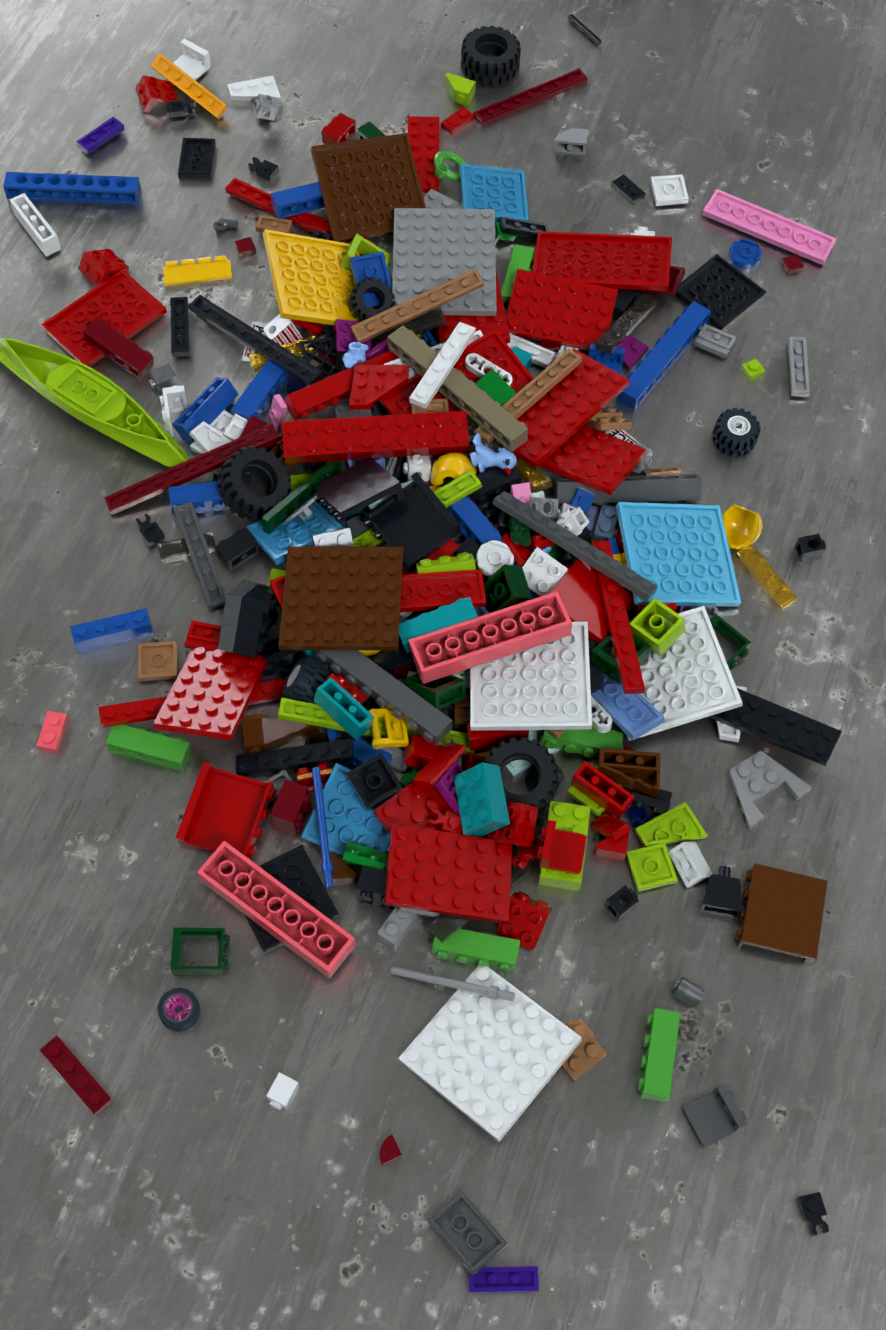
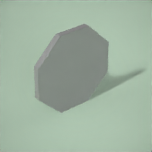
[285,495,317,523]

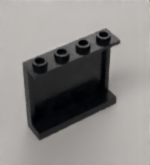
[313,457,406,528]
[361,472,462,571]

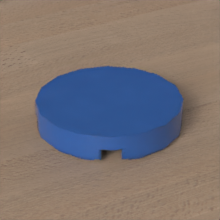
[728,239,762,268]

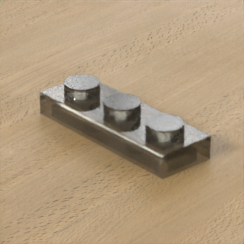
[157,531,216,563]

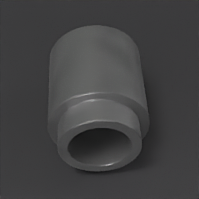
[672,977,705,1006]

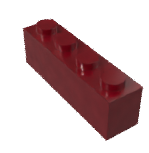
[83,317,154,380]

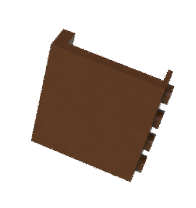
[736,863,828,965]

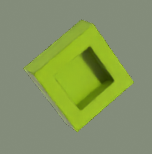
[740,358,765,381]

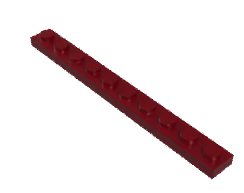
[104,423,280,515]

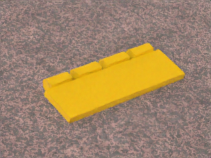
[163,255,233,286]

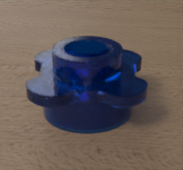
[627,807,651,828]

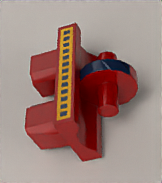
[296,763,333,792]

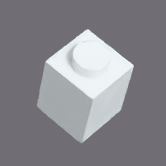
[266,1072,300,1111]

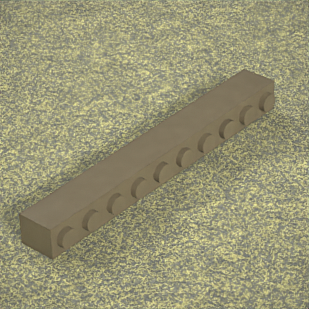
[387,325,528,453]

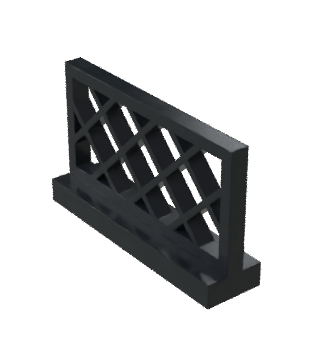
[299,333,348,382]

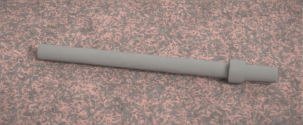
[391,966,515,1001]

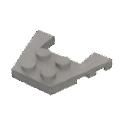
[728,751,812,829]

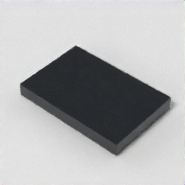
[178,137,216,179]

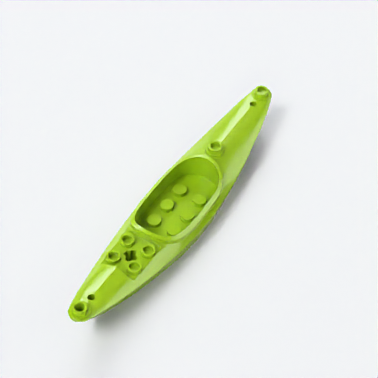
[0,338,191,468]

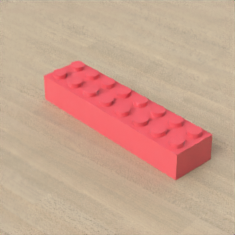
[409,591,572,684]
[197,841,356,979]

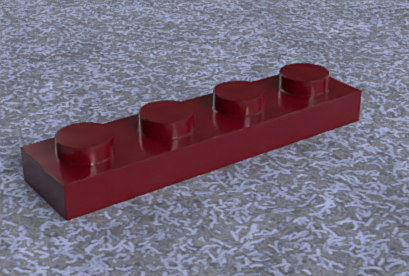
[40,1035,113,1116]

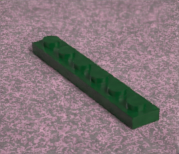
[262,461,341,534]

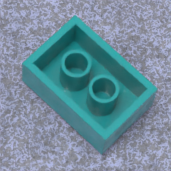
[453,763,510,837]

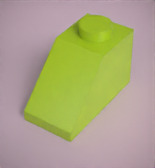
[445,72,476,106]

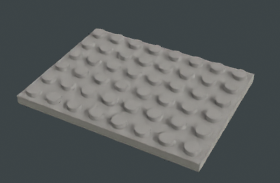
[392,208,496,316]

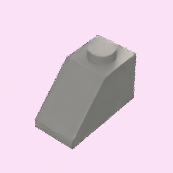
[553,128,588,155]

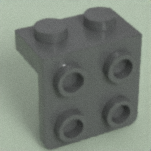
[683,1083,747,1147]

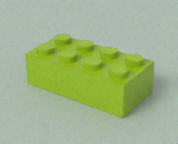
[538,801,591,891]

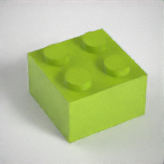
[630,598,686,656]

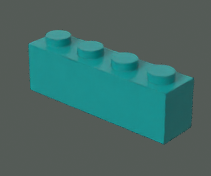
[399,597,477,653]

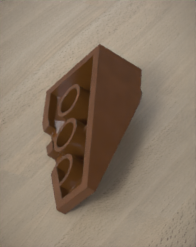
[241,714,323,754]

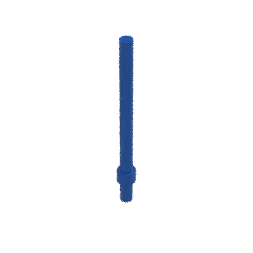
[312,767,334,889]

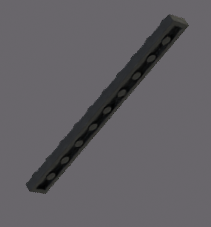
[188,295,323,386]

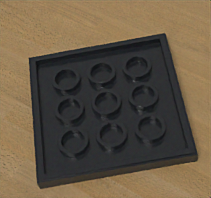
[675,254,767,331]
[244,845,339,954]

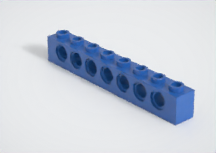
[3,172,141,204]

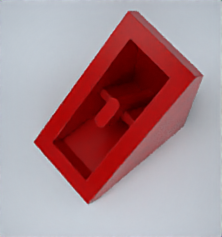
[593,831,630,861]

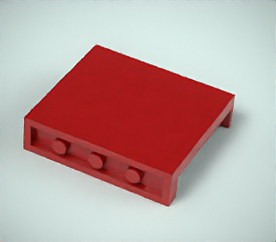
[550,558,633,648]
[175,762,276,859]

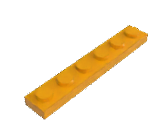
[150,53,228,120]

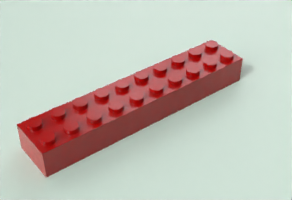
[282,411,469,464]

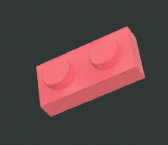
[36,711,68,753]

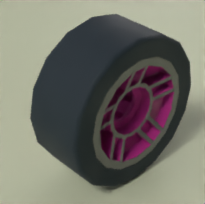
[157,988,200,1032]

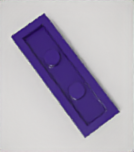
[76,117,125,155]
[469,1266,539,1293]

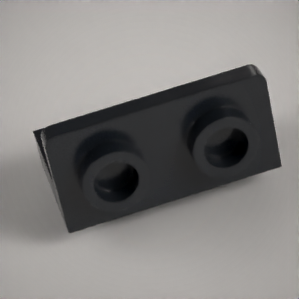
[630,789,672,814]

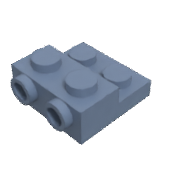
[583,504,619,541]

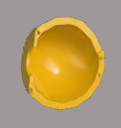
[430,452,477,486]
[722,504,763,550]

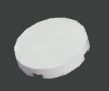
[476,540,514,577]

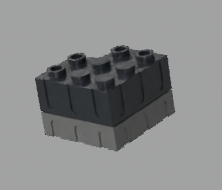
[218,580,279,658]

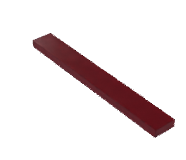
[473,68,588,126]

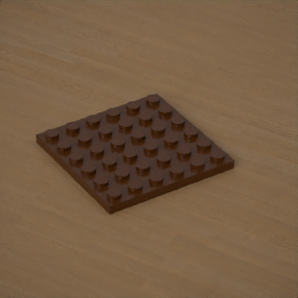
[310,133,426,242]
[278,546,404,651]

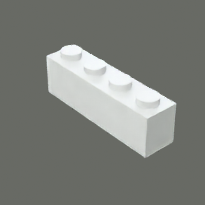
[9,193,61,257]

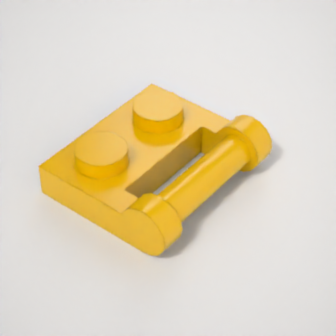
[369,708,409,750]

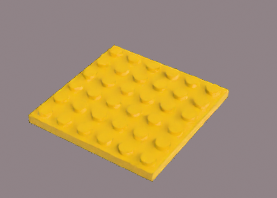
[262,229,373,325]

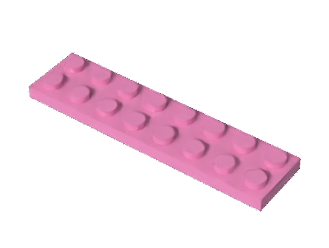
[702,189,837,265]

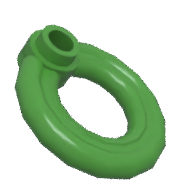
[434,151,467,182]

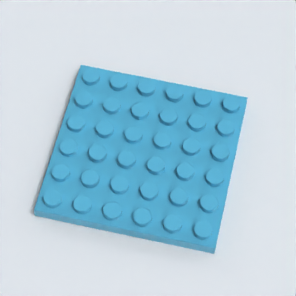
[616,502,741,607]

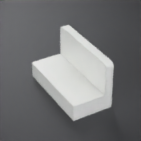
[668,842,712,888]

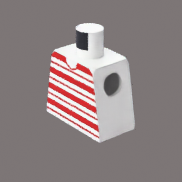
[263,314,303,349]

